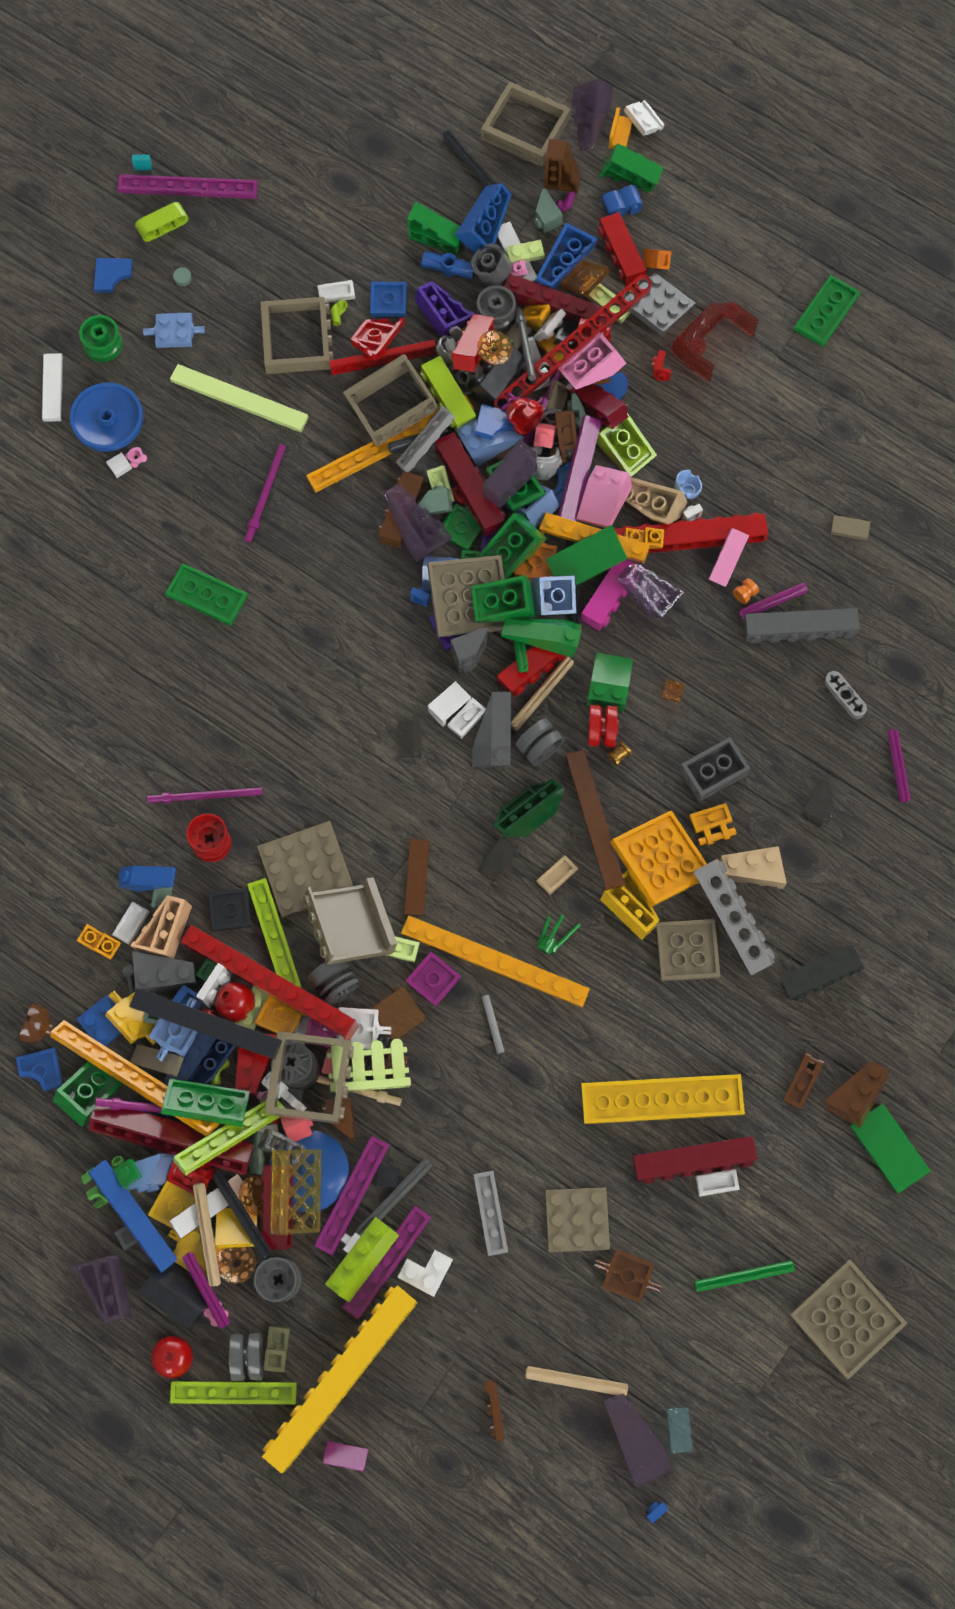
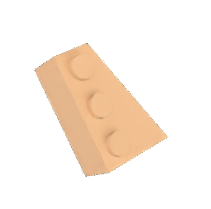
[130,895,192,959]

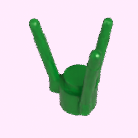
[537,915,581,955]

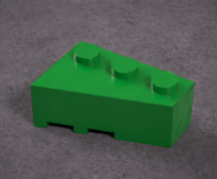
[407,202,463,256]

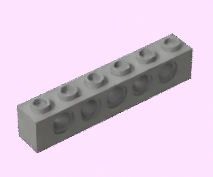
[694,859,775,975]

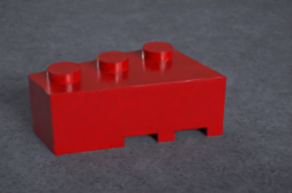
[235,1034,277,1097]

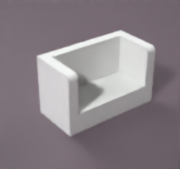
[428,681,471,727]

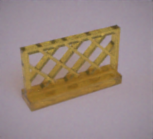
[271,1149,322,1235]

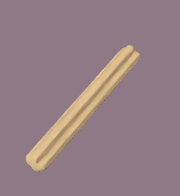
[511,657,574,731]
[193,1183,221,1287]
[525,1366,628,1397]

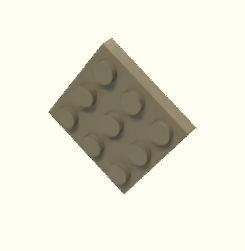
[656,919,720,982]
[545,1187,610,1253]

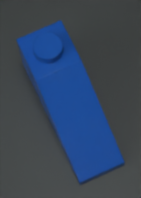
[118,866,176,892]

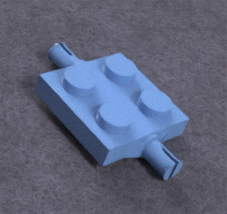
[143,313,205,348]
[149,998,198,1061]

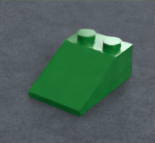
[486,452,545,511]
[479,513,547,579]
[471,575,535,623]
[587,652,633,712]
[53,1061,123,1127]

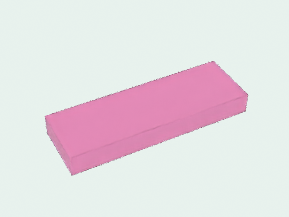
[708,528,749,587]

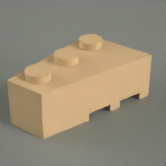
[719,846,787,889]

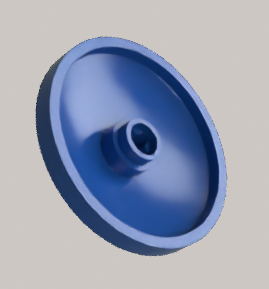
[70,383,144,451]
[269,1130,349,1213]

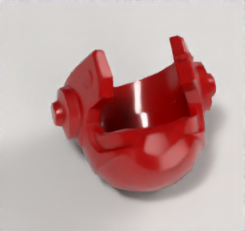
[506,398,543,435]

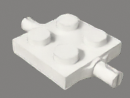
[323,1007,391,1050]

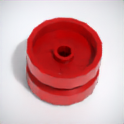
[588,705,618,748]

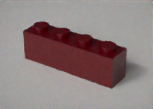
[565,383,629,430]
[261,1164,294,1250]

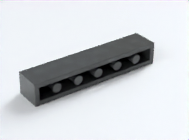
[743,608,860,643]

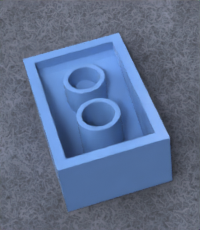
[456,419,524,467]

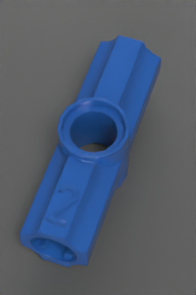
[421,251,475,279]

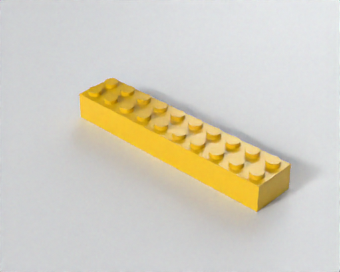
[262,1285,418,1474]

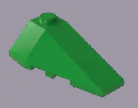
[501,619,582,658]

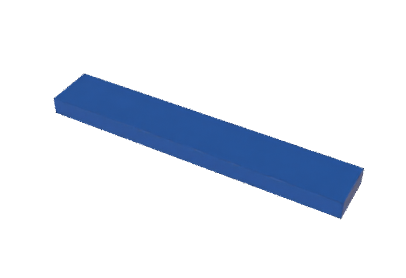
[88,1160,178,1273]

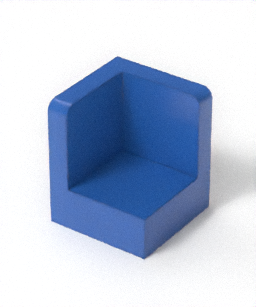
[172,984,203,1010]

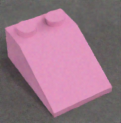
[558,332,626,389]
[576,465,633,528]

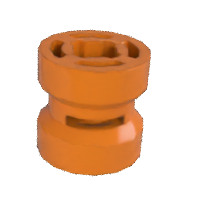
[733,578,759,604]

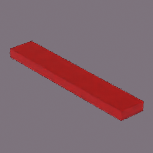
[329,340,436,375]

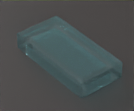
[667,1408,693,1453]

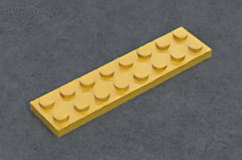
[581,1074,745,1124]

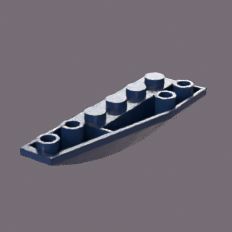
[142,1032,236,1118]

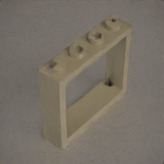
[481,81,571,167]
[261,297,333,374]
[343,354,438,446]
[265,1031,354,1124]

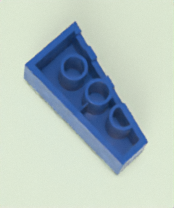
[455,183,512,254]
[535,223,598,289]

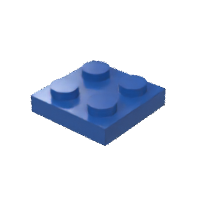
[370,281,407,317]
[77,994,122,1047]

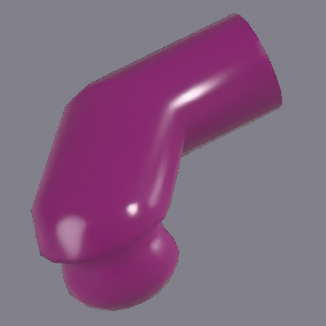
[555,191,575,212]

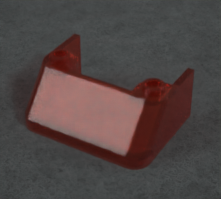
[672,302,759,382]

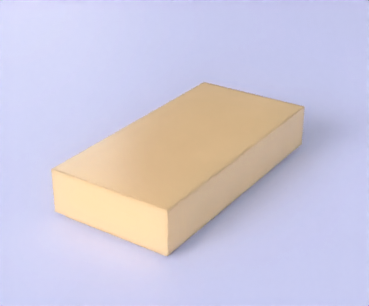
[537,855,578,895]

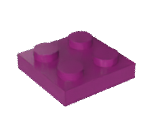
[406,952,461,1007]

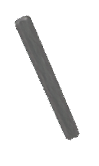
[356,1159,432,1236]

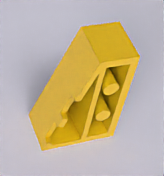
[600,870,659,940]

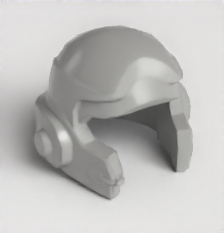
[436,326,462,365]
[524,446,562,480]

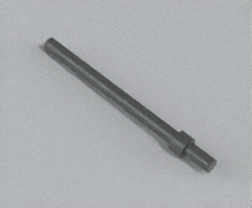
[515,308,536,381]

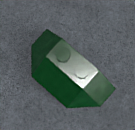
[493,778,564,837]

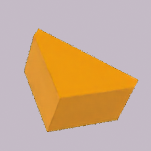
[522,304,550,332]

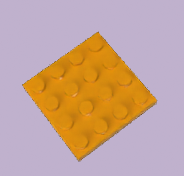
[610,810,707,907]

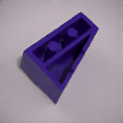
[415,281,474,337]

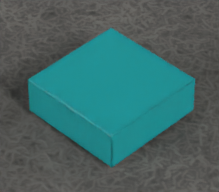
[132,155,152,171]

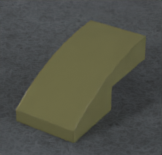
[264,1325,290,1372]

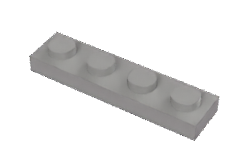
[396,406,455,472]
[473,1171,508,1256]

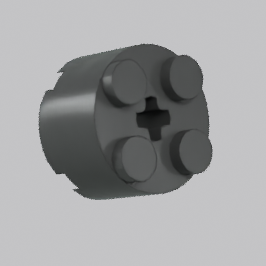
[471,244,513,286]

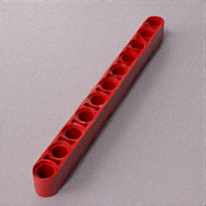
[494,275,652,411]

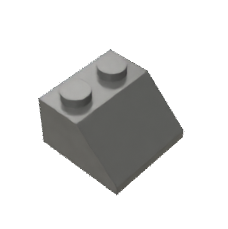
[451,627,488,673]

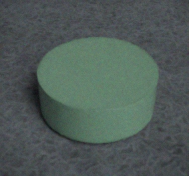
[173,268,192,286]

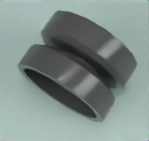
[477,285,516,333]
[516,718,565,766]
[229,1333,264,1381]

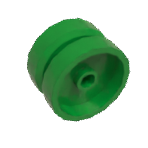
[79,315,123,363]

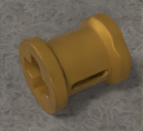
[607,742,632,767]

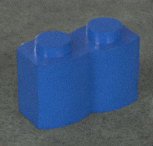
[602,185,642,217]

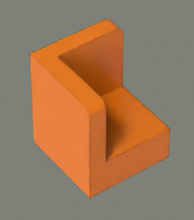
[643,248,671,269]

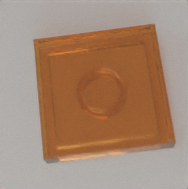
[561,260,610,296]
[372,987,426,1040]

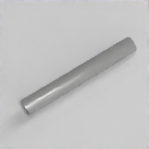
[482,995,505,1054]

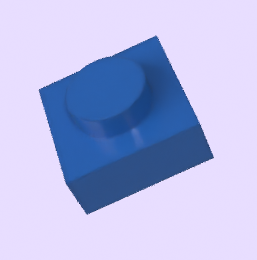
[410,588,430,608]
[645,1501,668,1524]

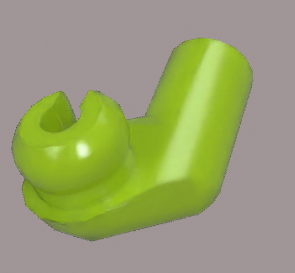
[330,300,348,326]

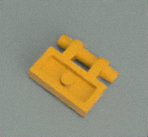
[689,803,737,846]

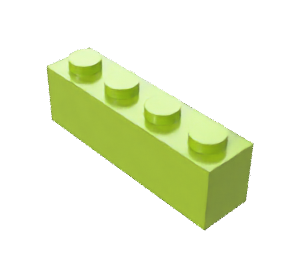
[420,356,476,432]
[325,1217,399,1302]

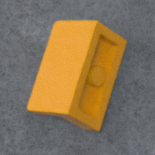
[609,107,632,149]

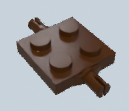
[594,1249,662,1303]

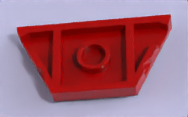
[351,317,405,361]

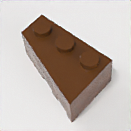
[544,139,581,193]
[824,1061,889,1128]

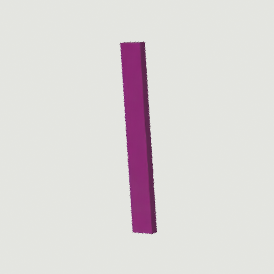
[117,174,258,199]

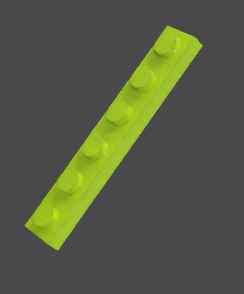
[247,878,302,988]
[173,1100,285,1176]
[170,1382,297,1404]

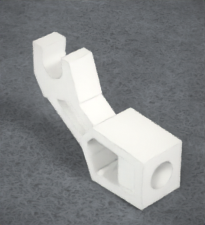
[261,1072,306,1111]

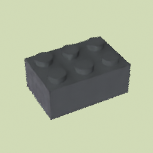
[679,737,751,802]

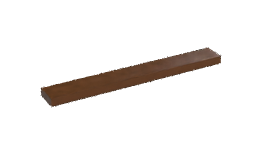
[566,750,625,891]

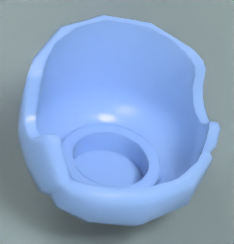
[674,470,702,499]

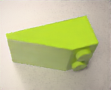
[596,414,657,477]

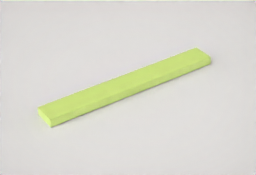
[170,364,309,433]

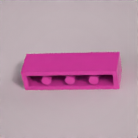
[581,559,640,631]

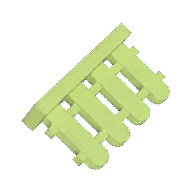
[327,1039,411,1094]

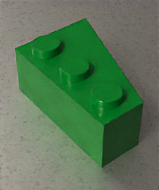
[598,143,663,192]

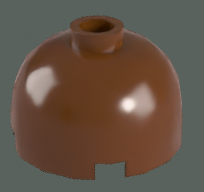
[18,1003,53,1044]

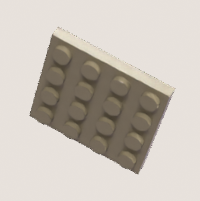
[427,555,505,638]
[257,821,353,918]
[790,1260,907,1380]

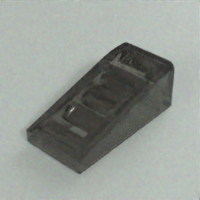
[257,1129,305,1165]

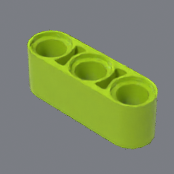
[135,202,188,242]

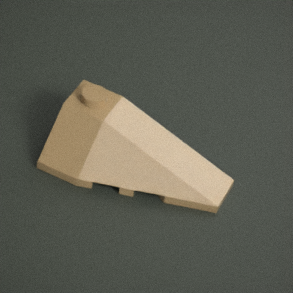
[625,477,688,525]

